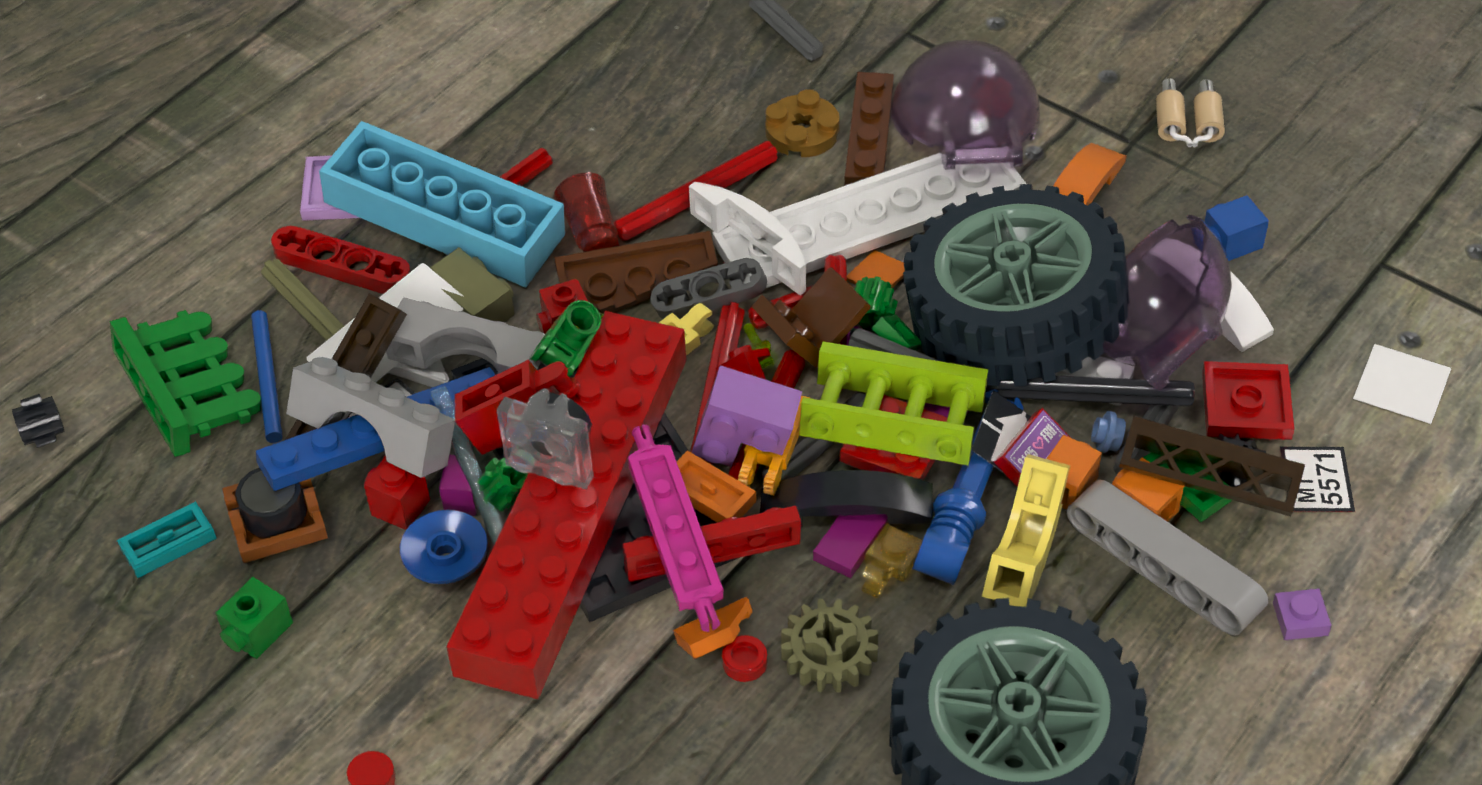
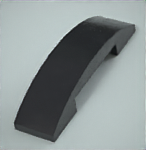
[760,470,933,527]

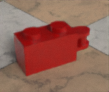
[455,359,580,455]

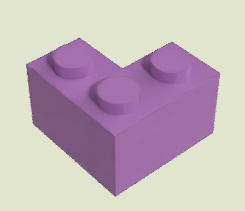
[691,365,802,467]

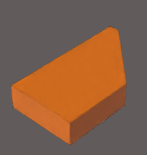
[673,597,753,659]

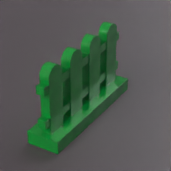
[110,310,261,457]

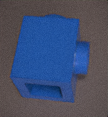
[1201,195,1269,263]

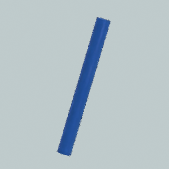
[251,310,283,443]

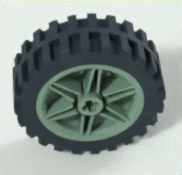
[903,184,1130,386]
[889,598,1148,785]

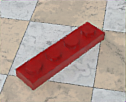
[623,506,801,582]

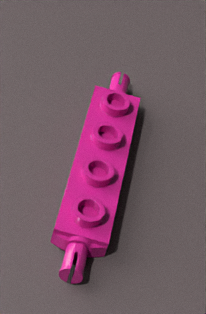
[628,425,723,632]

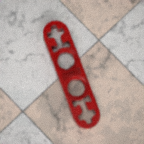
[271,226,411,294]

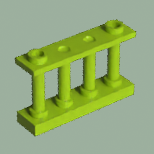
[799,341,989,466]

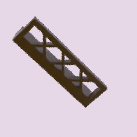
[1119,416,1305,517]

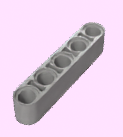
[1066,480,1268,636]

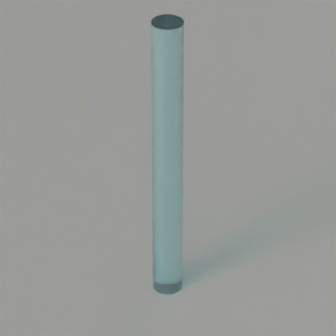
[430,387,504,545]

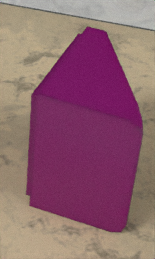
[439,455,476,516]

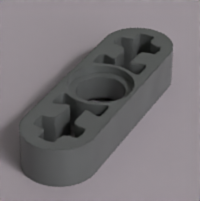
[650,258,767,319]

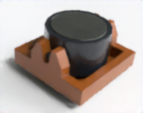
[222,467,328,564]

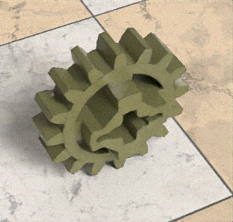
[781,599,878,693]

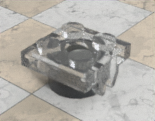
[497,388,594,490]

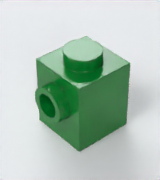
[216,577,293,659]

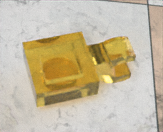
[861,524,923,598]

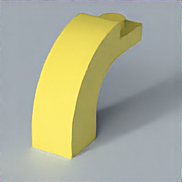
[982,454,1070,607]

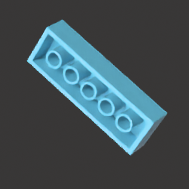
[319,121,565,287]

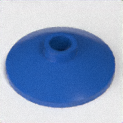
[400,510,488,584]

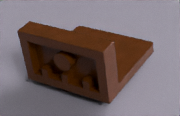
[751,267,870,368]

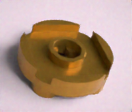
[765,89,840,157]

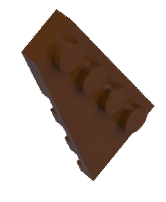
[554,231,718,328]

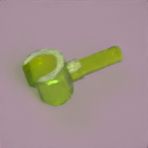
[743,323,773,369]

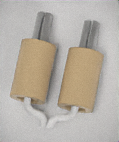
[1156,78,1225,147]

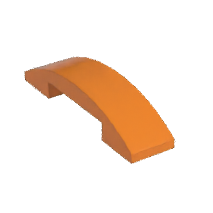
[1053,143,1127,206]

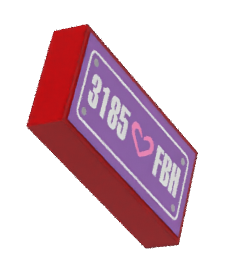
[994,407,1071,487]

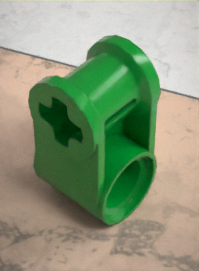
[529,300,601,377]

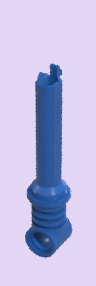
[912,389,1024,585]

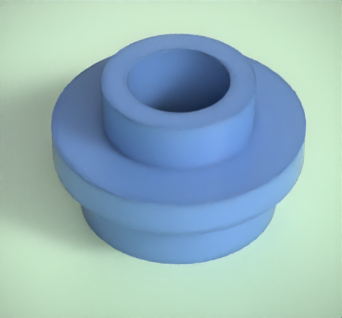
[1091,411,1126,453]

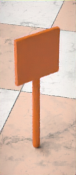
[847,250,905,288]

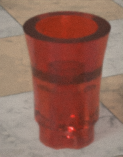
[553,172,619,252]

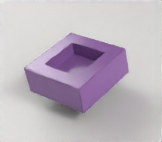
[1273,589,1331,640]

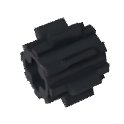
[12,394,65,448]

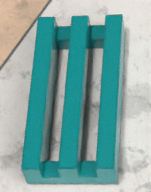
[117,501,217,578]

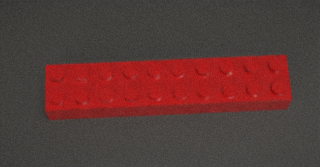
[446,311,686,699]

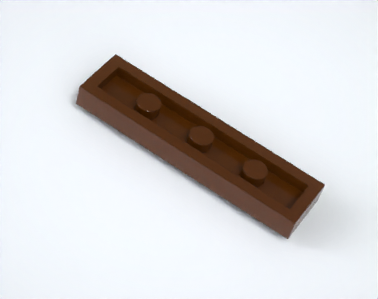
[844,72,894,186]

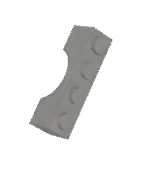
[386,297,546,374]
[286,357,455,478]

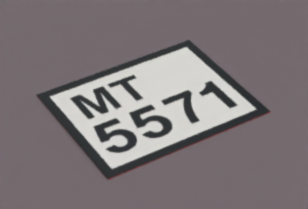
[1280,447,1355,512]

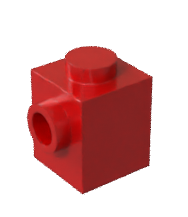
[364,456,430,530]

